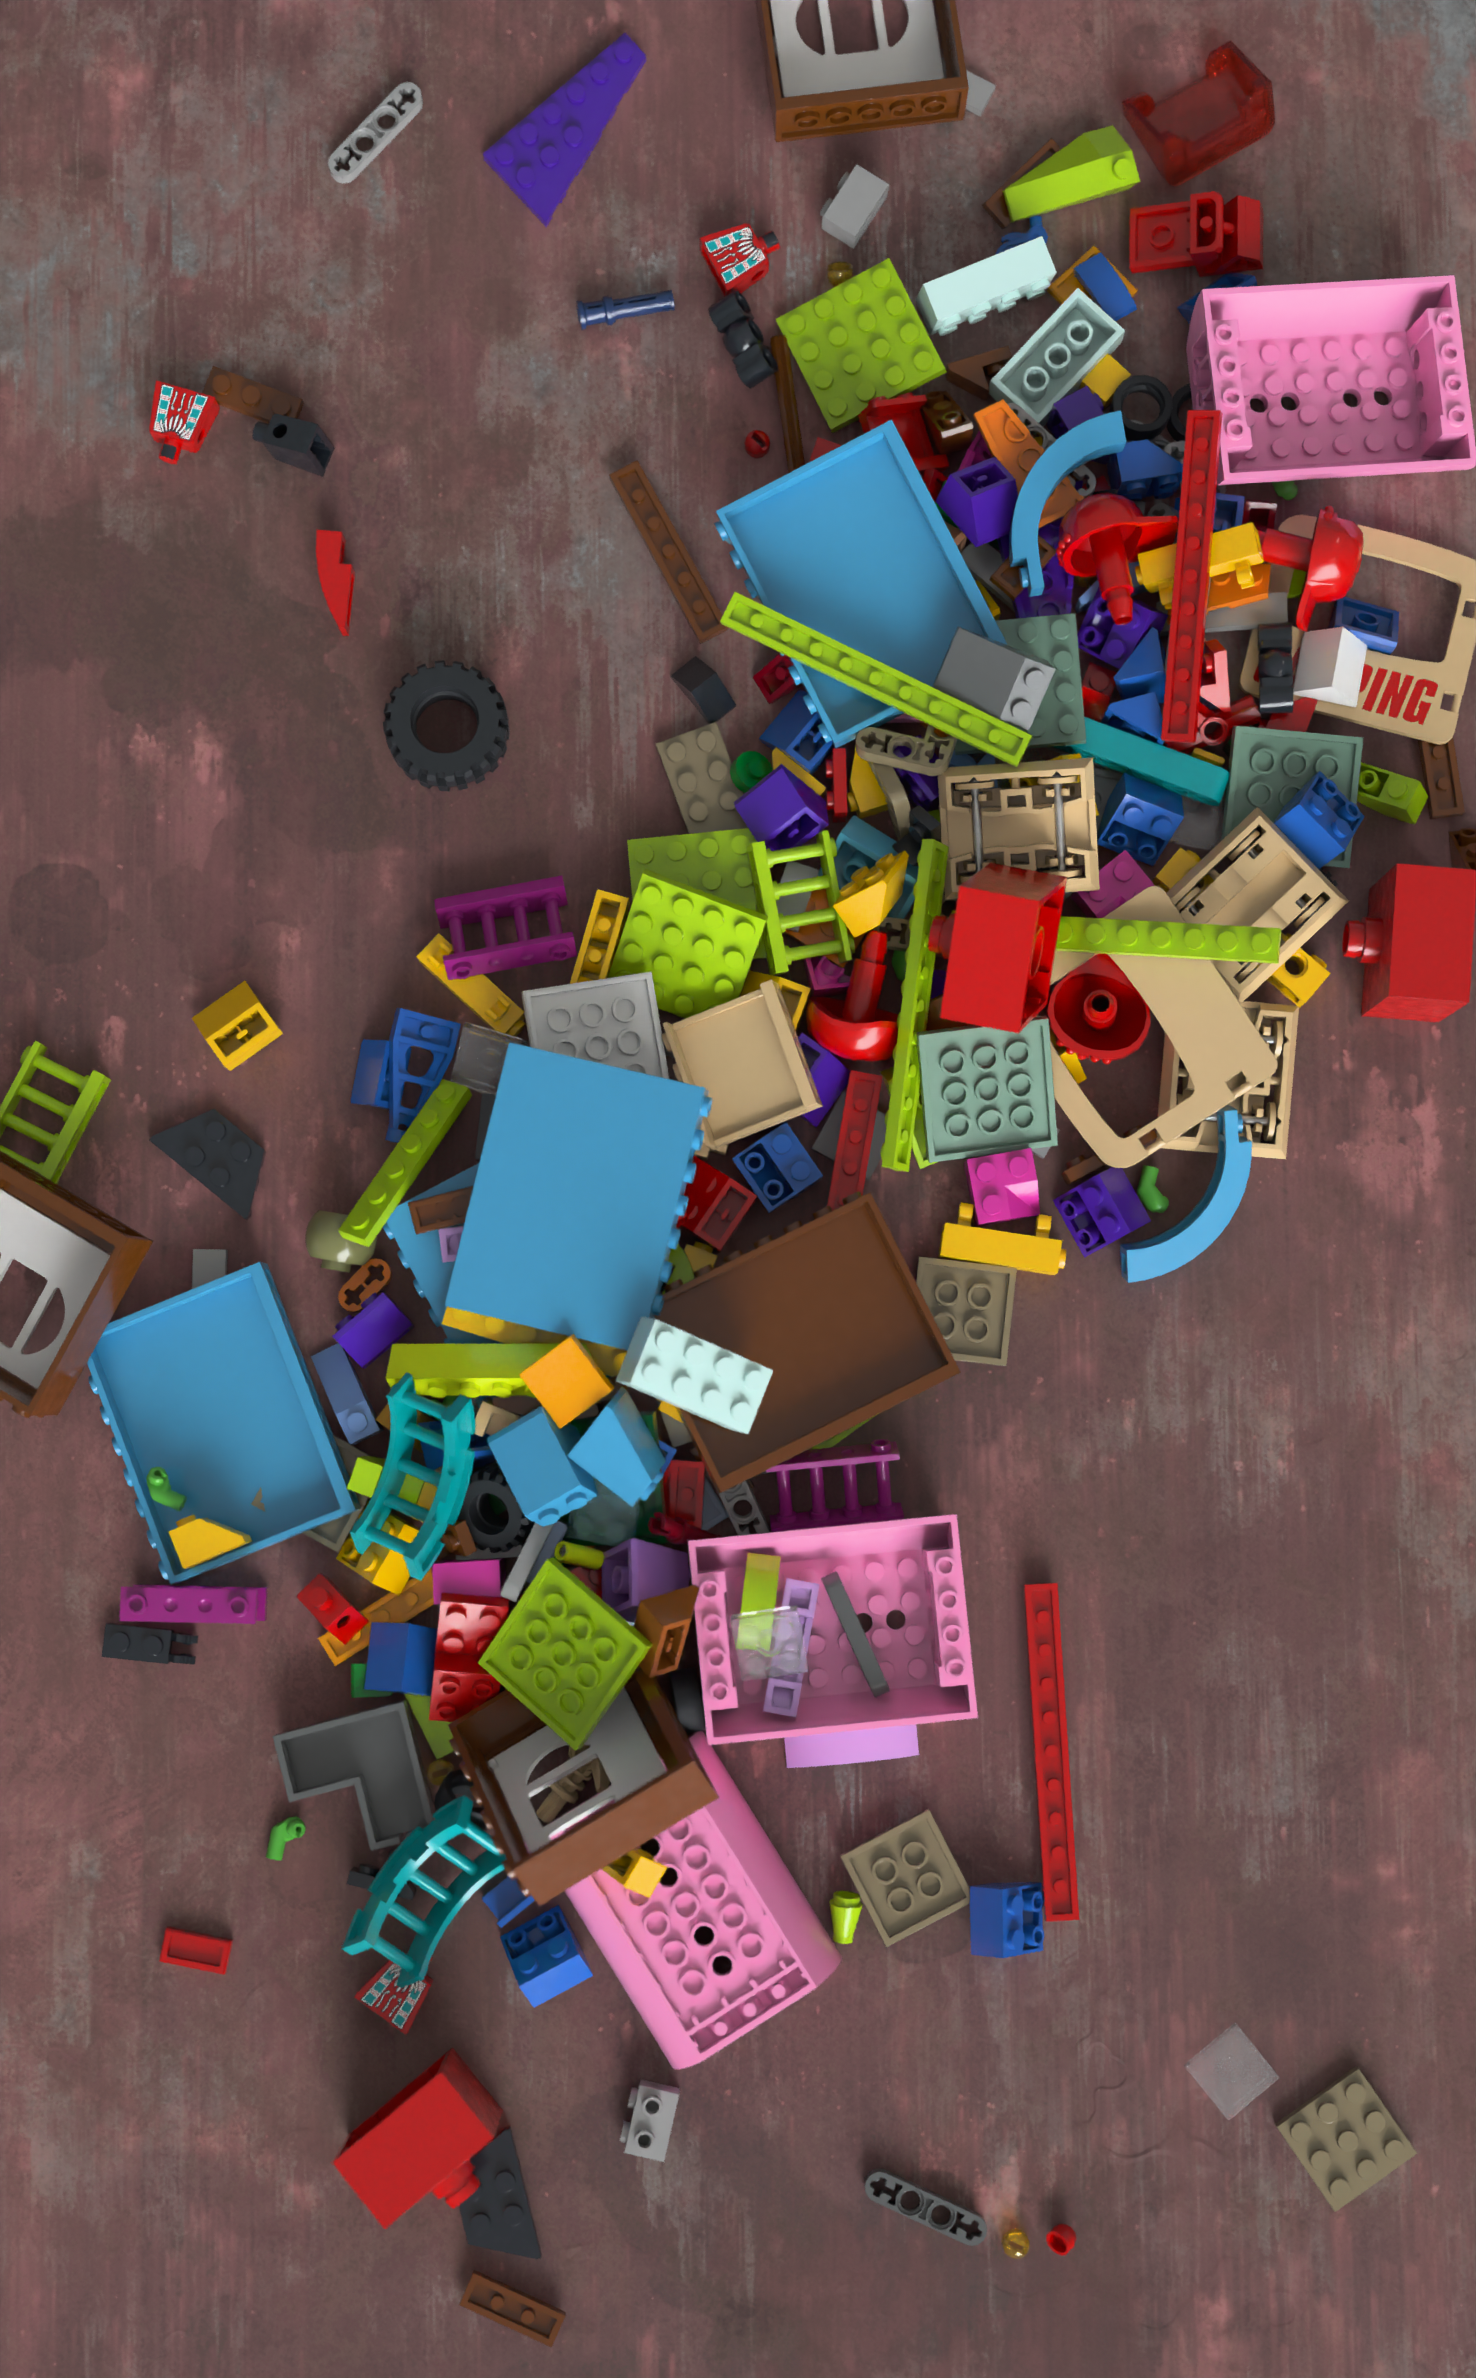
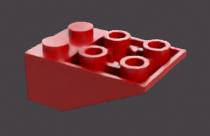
[680,1156,757,1253]

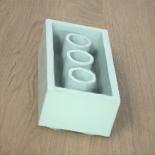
[915,236,1057,336]
[989,288,1125,435]
[616,1317,773,1434]

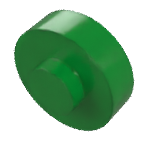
[730,751,773,793]

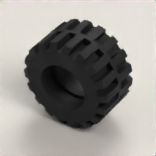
[457,1461,535,1553]

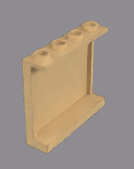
[662,979,823,1149]

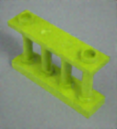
[746,830,855,975]
[0,1041,111,1183]

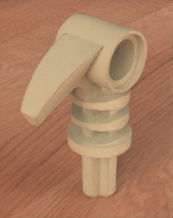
[536,1745,610,1824]

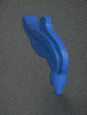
[995,215,1048,255]

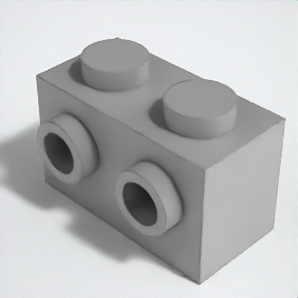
[820,164,889,249]
[620,2079,680,2162]

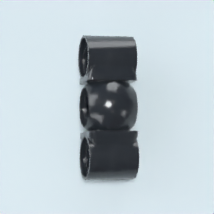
[708,290,778,389]
[1258,623,1293,714]

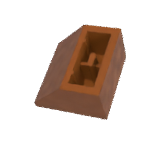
[634,1584,700,1678]

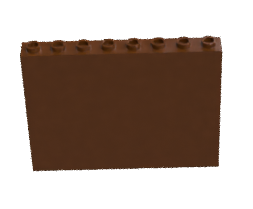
[654,1191,961,1493]

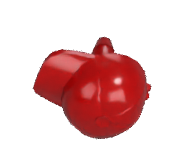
[1056,493,1179,625]
[1258,506,1364,632]
[806,929,899,1062]
[1047,953,1151,1065]

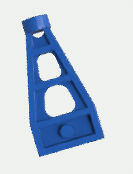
[385,1008,461,1143]

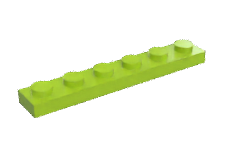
[338,1079,472,1247]

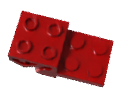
[1129,191,1263,277]
[429,1592,509,1722]

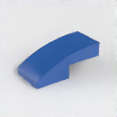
[1074,252,1137,322]

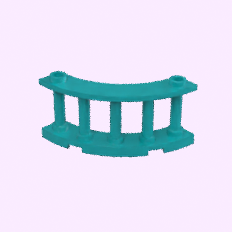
[350,1372,476,1581]
[342,1795,506,1988]

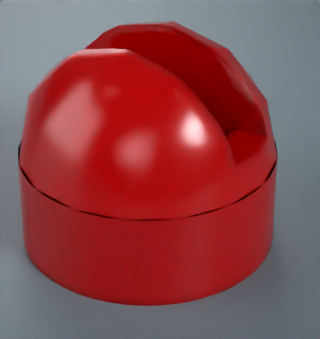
[745,430,770,458]
[1046,2224,1076,2255]

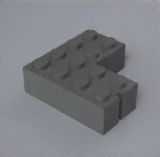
[273,1699,435,1851]

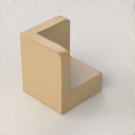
[474,1397,522,1437]

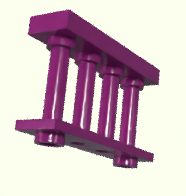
[434,875,577,980]
[766,1439,904,1533]
[119,1584,268,1624]

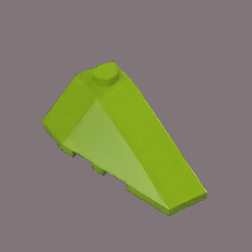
[1003,125,1140,222]

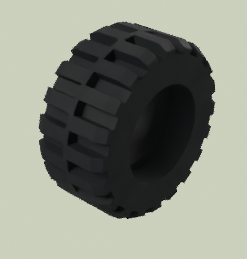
[383,660,510,791]

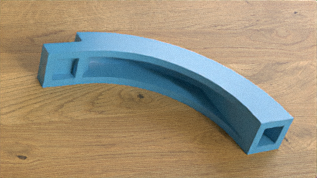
[1009,410,1126,597]
[1120,1105,1252,1283]

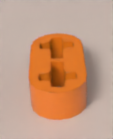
[338,1258,392,1313]

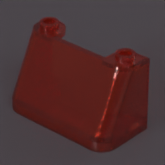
[1122,40,1275,186]

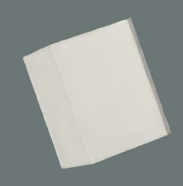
[1293,627,1367,707]

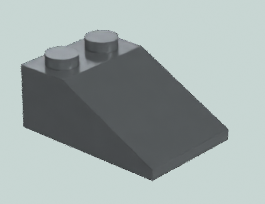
[932,626,1055,730]

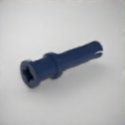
[576,290,675,330]

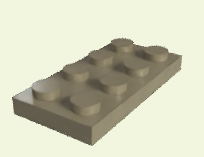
[656,722,748,834]

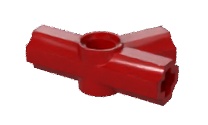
[1163,694,1261,755]

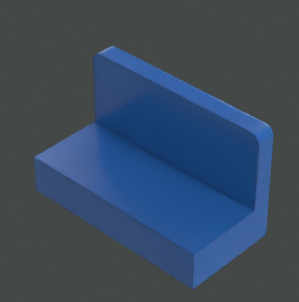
[351,1039,412,1110]
[481,1876,535,1928]

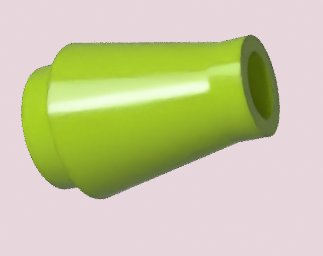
[829,1891,863,1944]

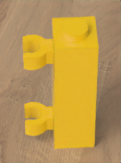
[1135,522,1264,610]
[416,933,526,1041]
[938,1202,1066,1275]

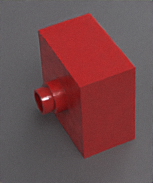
[928,863,1067,1033]
[1342,863,1476,1022]
[332,2047,503,2229]

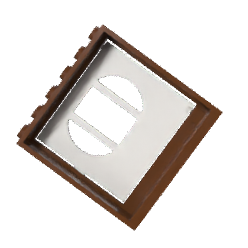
[755,0,969,142]
[0,1150,153,1418]
[448,1665,719,1906]

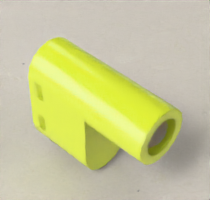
[554,1541,604,1569]

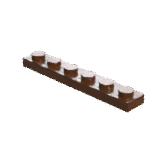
[609,460,728,644]

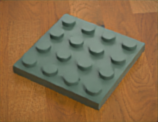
[955,613,1086,755]
[1221,726,1364,868]
[916,1015,1058,1163]

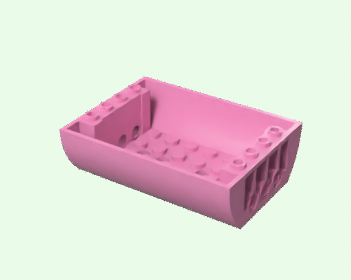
[1186,275,1476,485]
[688,1514,978,1745]
[550,1731,842,2069]

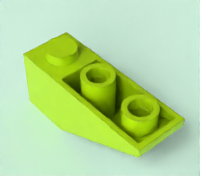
[1357,762,1429,825]

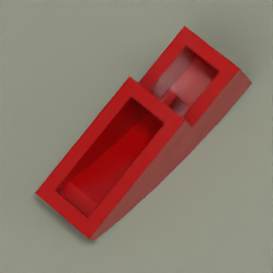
[316,530,355,636]

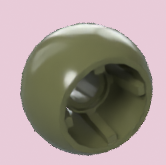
[305,1210,377,1272]

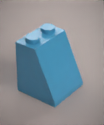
[568,1387,666,1506]
[487,1406,598,1527]

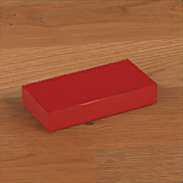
[159,1926,233,1975]

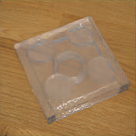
[730,1605,809,1681]

